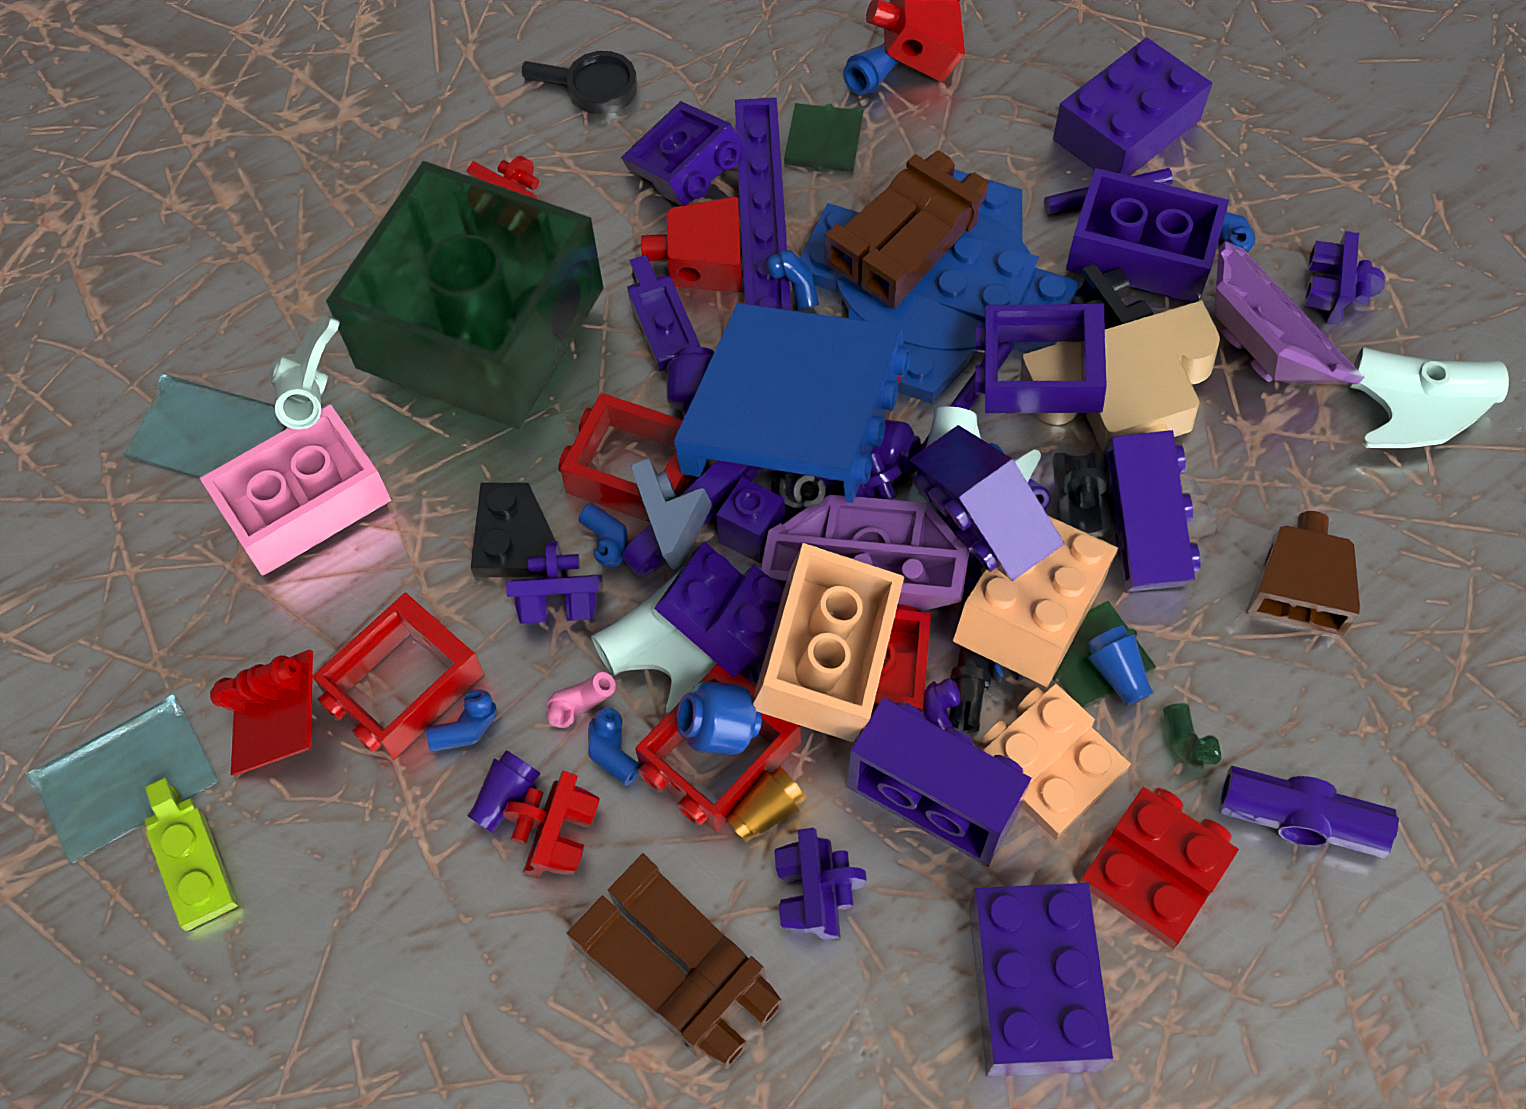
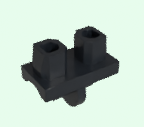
[1071,263,1154,329]
[1053,452,1112,537]

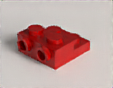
[872,605,931,712]
[1079,786,1239,949]

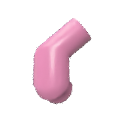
[546,671,616,728]

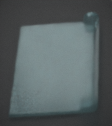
[124,374,287,478]
[27,694,219,865]

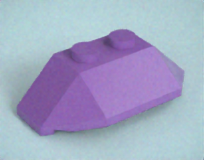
[1214,241,1365,384]
[761,495,969,612]

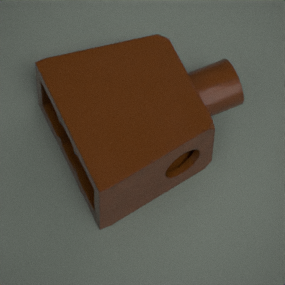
[1247,511,1360,636]

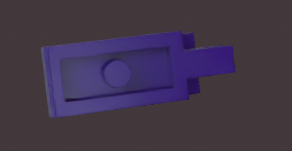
[627,255,701,371]

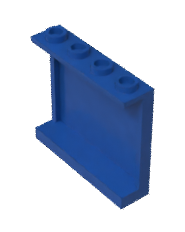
[674,303,910,503]

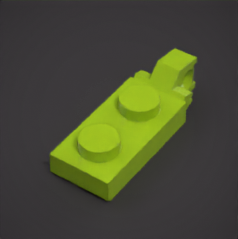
[144,778,238,932]

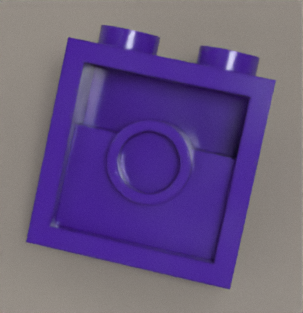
[621,101,745,206]
[654,541,784,677]

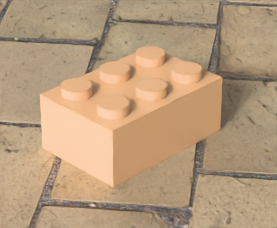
[953,516,1118,687]
[753,543,904,742]

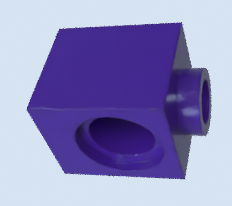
[716,477,785,564]

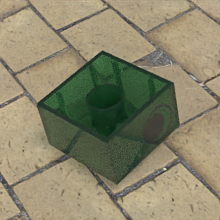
[326,161,604,430]

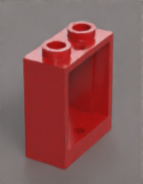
[558,393,697,523]
[313,592,484,760]
[635,664,801,833]

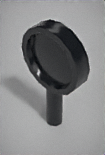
[522,51,638,114]

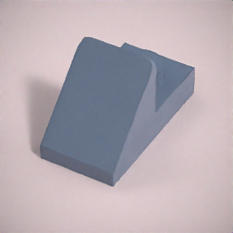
[630,458,712,570]

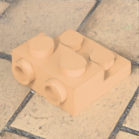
[980,684,1131,840]

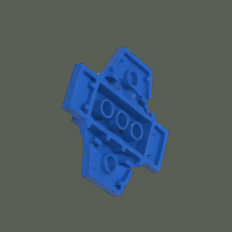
[800,169,1080,404]

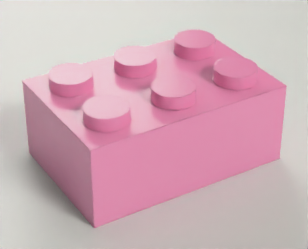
[199,404,391,576]

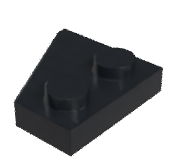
[470,483,568,578]

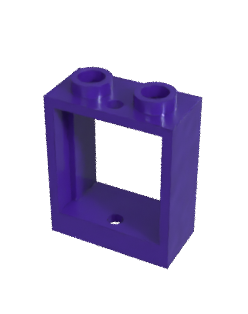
[975,304,1107,413]

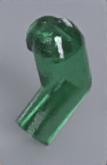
[1163,703,1221,769]

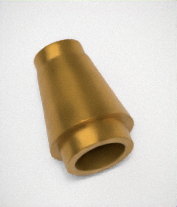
[726,766,807,843]

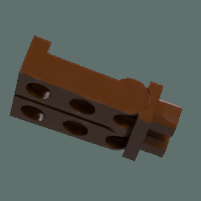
[825,150,988,310]
[566,853,782,1069]

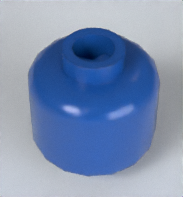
[677,681,762,755]

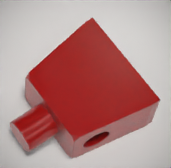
[866,0,965,82]
[641,197,742,293]

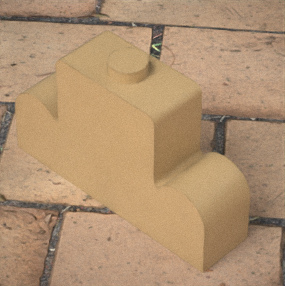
[1020,300,1220,452]

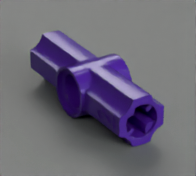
[1219,765,1399,858]

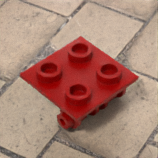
[210,649,313,776]

